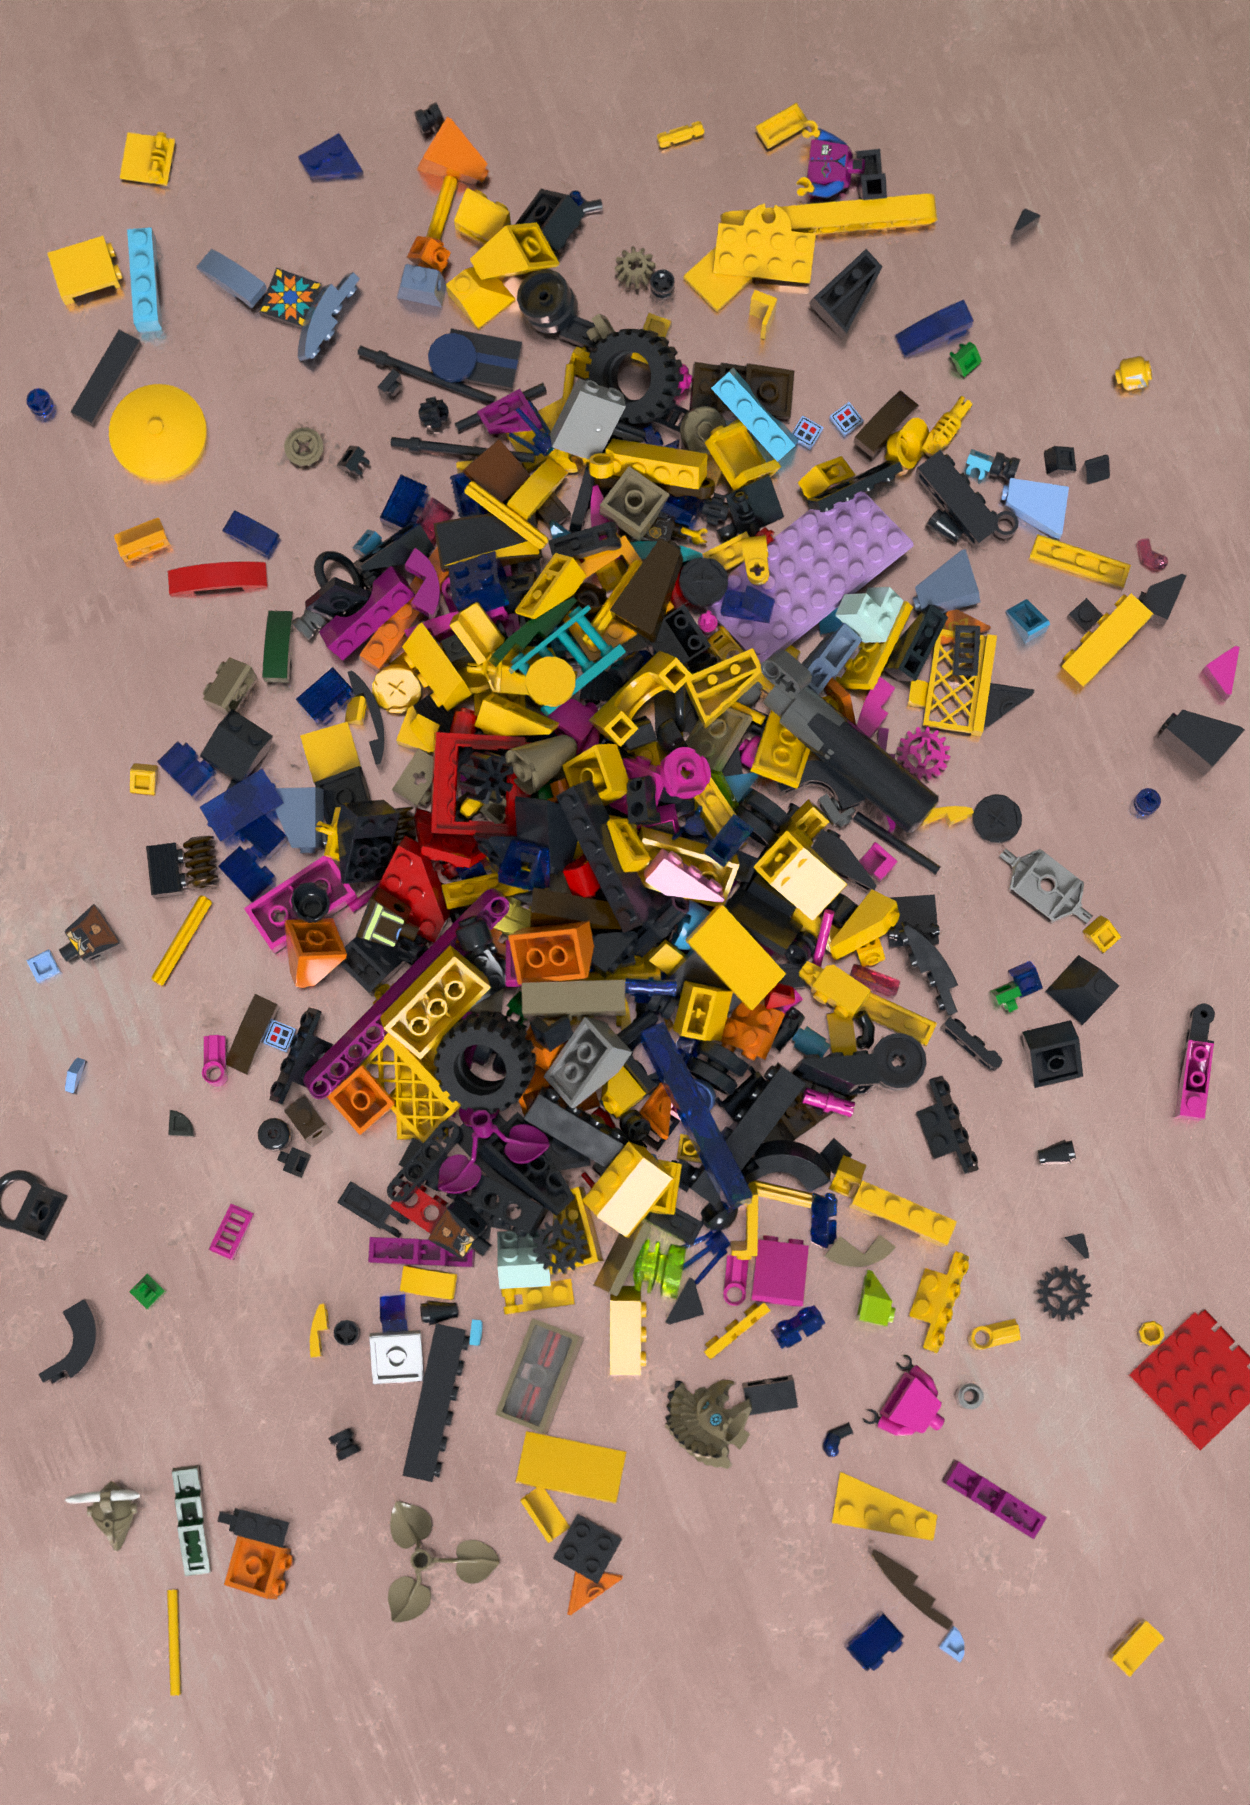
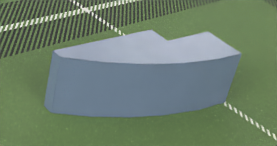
[196,249,267,308]
[805,623,863,695]

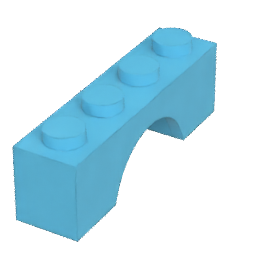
[127,227,162,332]
[711,368,799,462]

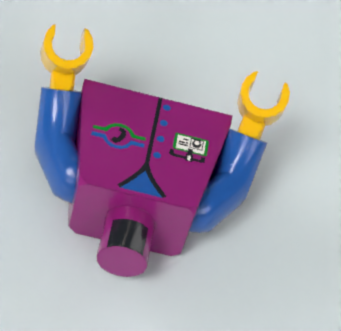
[796,120,865,198]

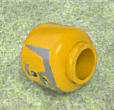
[1115,356,1152,390]

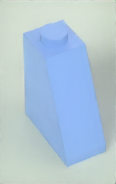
[1001,478,1069,540]

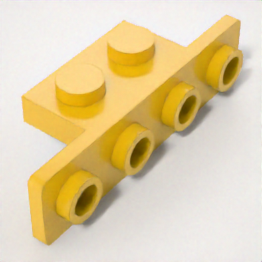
[909,1251,969,1353]

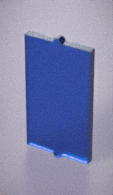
[200,769,284,842]

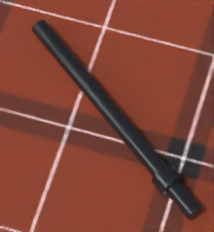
[357,345,497,404]
[390,437,536,463]

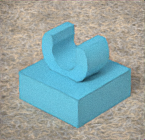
[966,449,994,480]

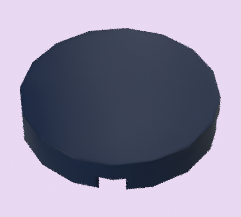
[428,333,477,383]

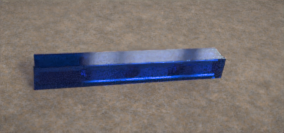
[641,1022,753,1213]

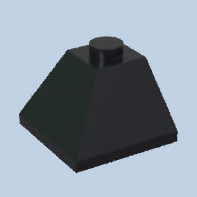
[1045,955,1119,1026]

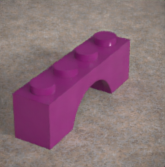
[319,566,415,660]

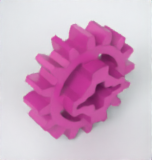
[896,727,951,781]

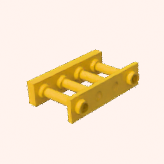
[681,767,749,850]

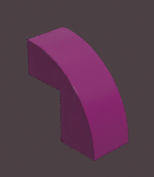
[405,548,440,619]

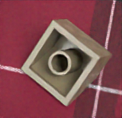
[600,467,669,542]
[203,657,257,715]

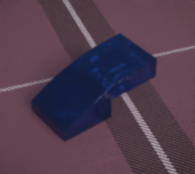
[222,510,280,556]

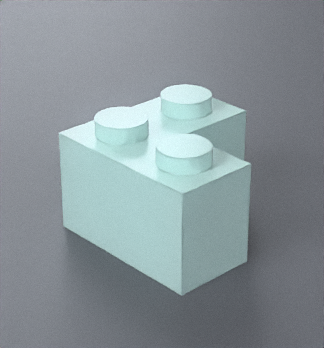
[835,587,904,643]

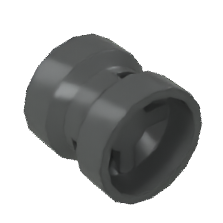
[292,609,326,640]

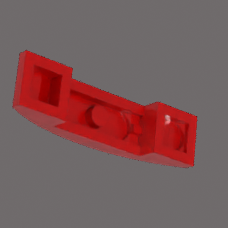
[168,561,268,596]

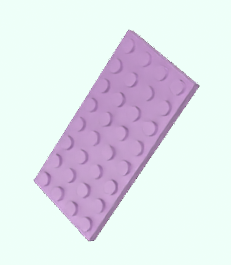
[704,478,914,664]

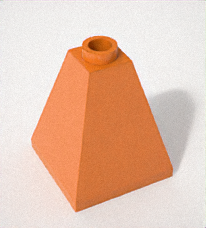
[417,116,489,185]
[284,918,347,988]

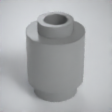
[956,1383,984,1409]

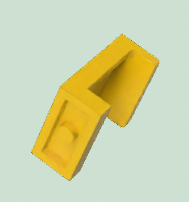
[47,236,123,305]
[705,419,781,490]
[730,1185,758,1260]

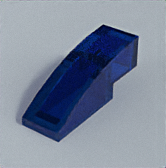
[894,299,974,358]

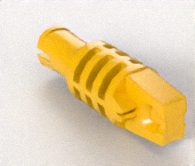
[922,396,973,457]

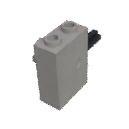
[550,378,646,460]

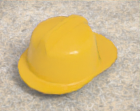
[884,418,929,469]

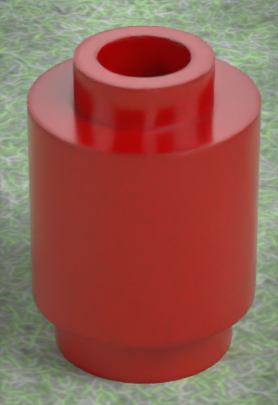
[450,708,478,734]

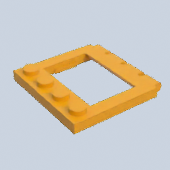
[562,532,674,663]

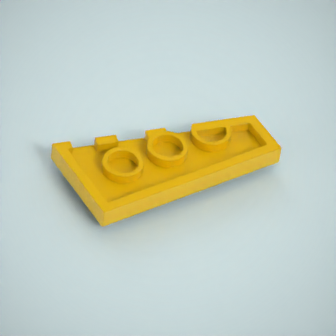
[835,601,913,690]

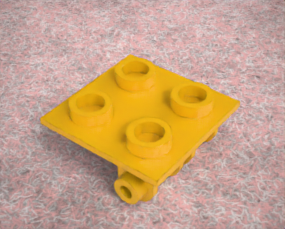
[120,132,175,185]

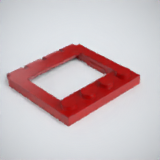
[430,732,532,836]

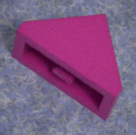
[1202,646,1240,700]

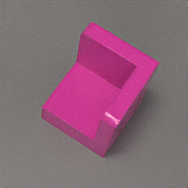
[859,842,898,883]

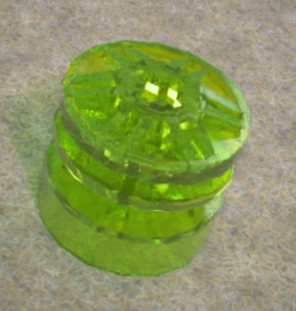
[633,1239,687,1299]

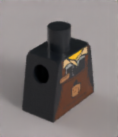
[59,904,124,963]
[428,1196,492,1258]

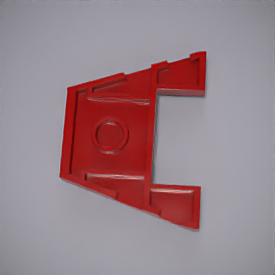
[414,808,487,868]

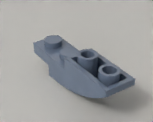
[297,272,360,361]

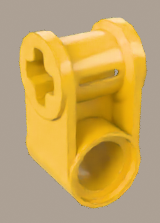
[741,535,769,586]
[707,625,744,663]

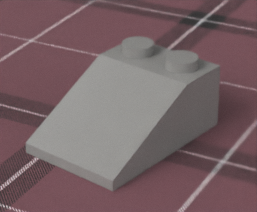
[544,1017,632,1108]

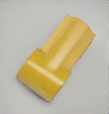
[967,1318,1021,1350]

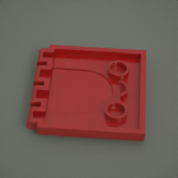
[1128,1309,1250,1451]

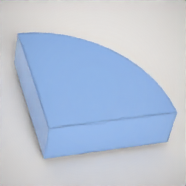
[65,1057,85,1094]
[938,1626,965,1663]

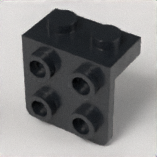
[453,940,506,1007]

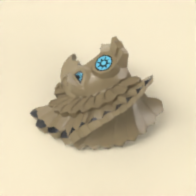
[665,1380,752,1469]

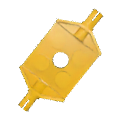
[467,646,578,695]

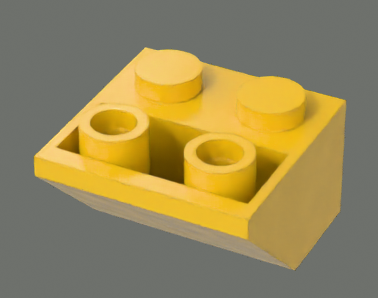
[454,188,511,245]
[673,981,733,1041]

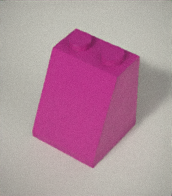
[750,1235,809,1307]

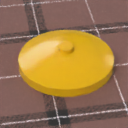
[109,384,208,481]

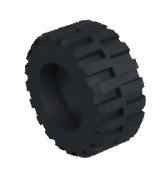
[585,329,684,424]
[434,1012,536,1114]

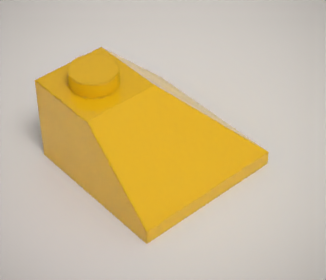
[446,266,516,330]

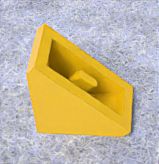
[396,706,434,756]
[829,1155,867,1199]

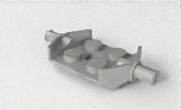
[999,849,1093,924]

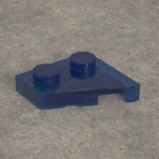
[298,133,364,180]

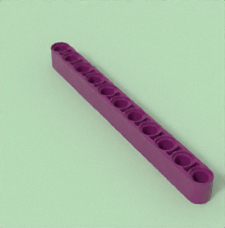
[304,889,510,1099]

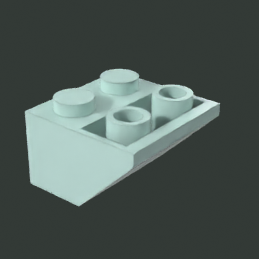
[497,1229,551,1289]

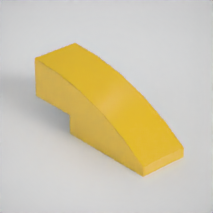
[507,458,568,521]
[763,799,829,856]

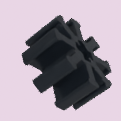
[459,751,514,805]

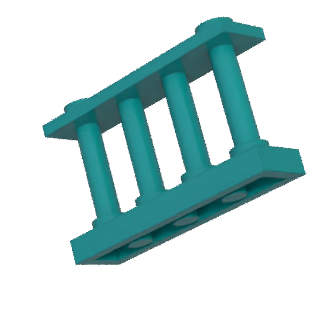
[508,605,626,717]

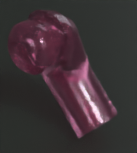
[1137,538,1168,570]

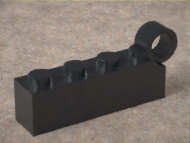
[915,450,1019,549]

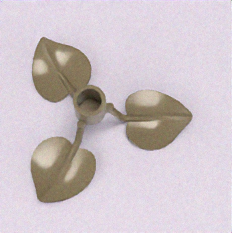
[388,1501,500,1622]

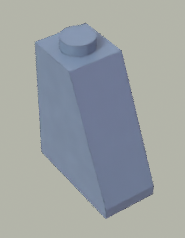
[912,549,980,613]
[268,787,324,854]

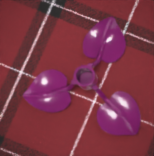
[438,1108,550,1193]

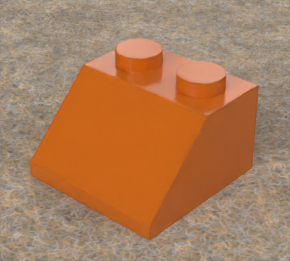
[327,1065,396,1135]

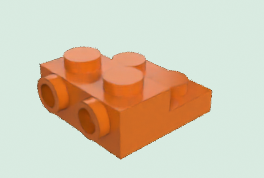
[717,1002,785,1061]
[224,1536,293,1600]

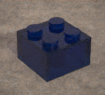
[449,551,510,612]

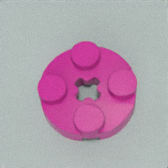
[660,747,711,799]

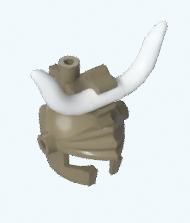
[65,1481,140,1551]

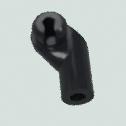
[855,1010,875,1049]

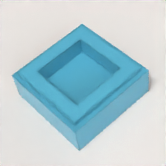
[469,1319,483,1346]

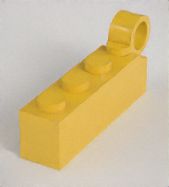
[589,438,707,489]

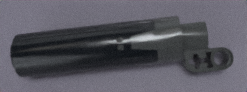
[761,649,939,833]

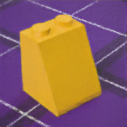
[470,223,560,280]

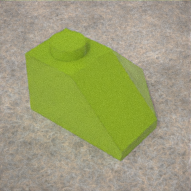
[856,1270,896,1327]

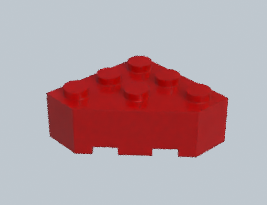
[378,836,451,943]

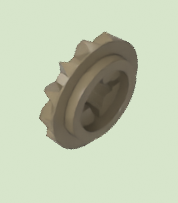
[284,427,323,466]

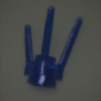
[508,400,555,457]
[672,805,714,844]
[677,1230,731,1285]

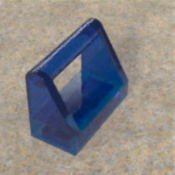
[498,840,550,891]

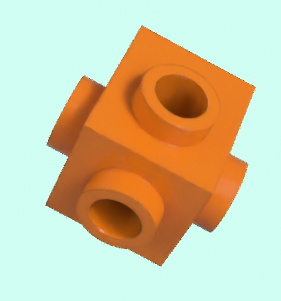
[406,236,451,273]

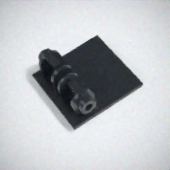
[725,475,784,537]
[888,894,940,948]
[553,1514,622,1584]

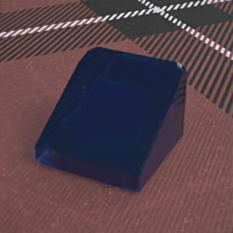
[1008,961,1043,998]

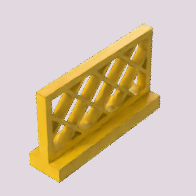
[923,629,997,737]
[355,1033,461,1143]

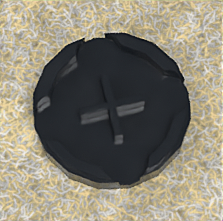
[678,557,728,607]
[972,794,1022,844]

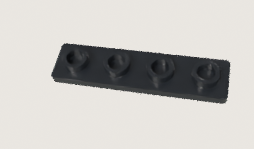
[269,1007,333,1104]
[916,1076,979,1174]

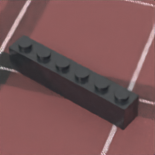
[556,779,659,933]
[687,1062,806,1206]
[402,1324,470,1482]

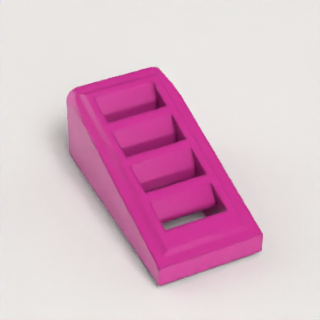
[208,1204,254,1260]

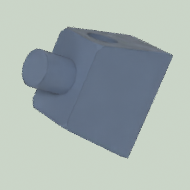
[397,264,447,307]

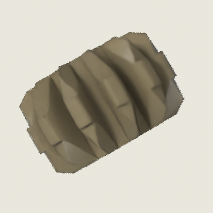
[614,246,656,289]

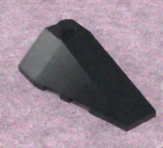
[478,1112,575,1216]

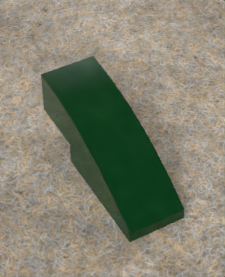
[262,610,293,682]

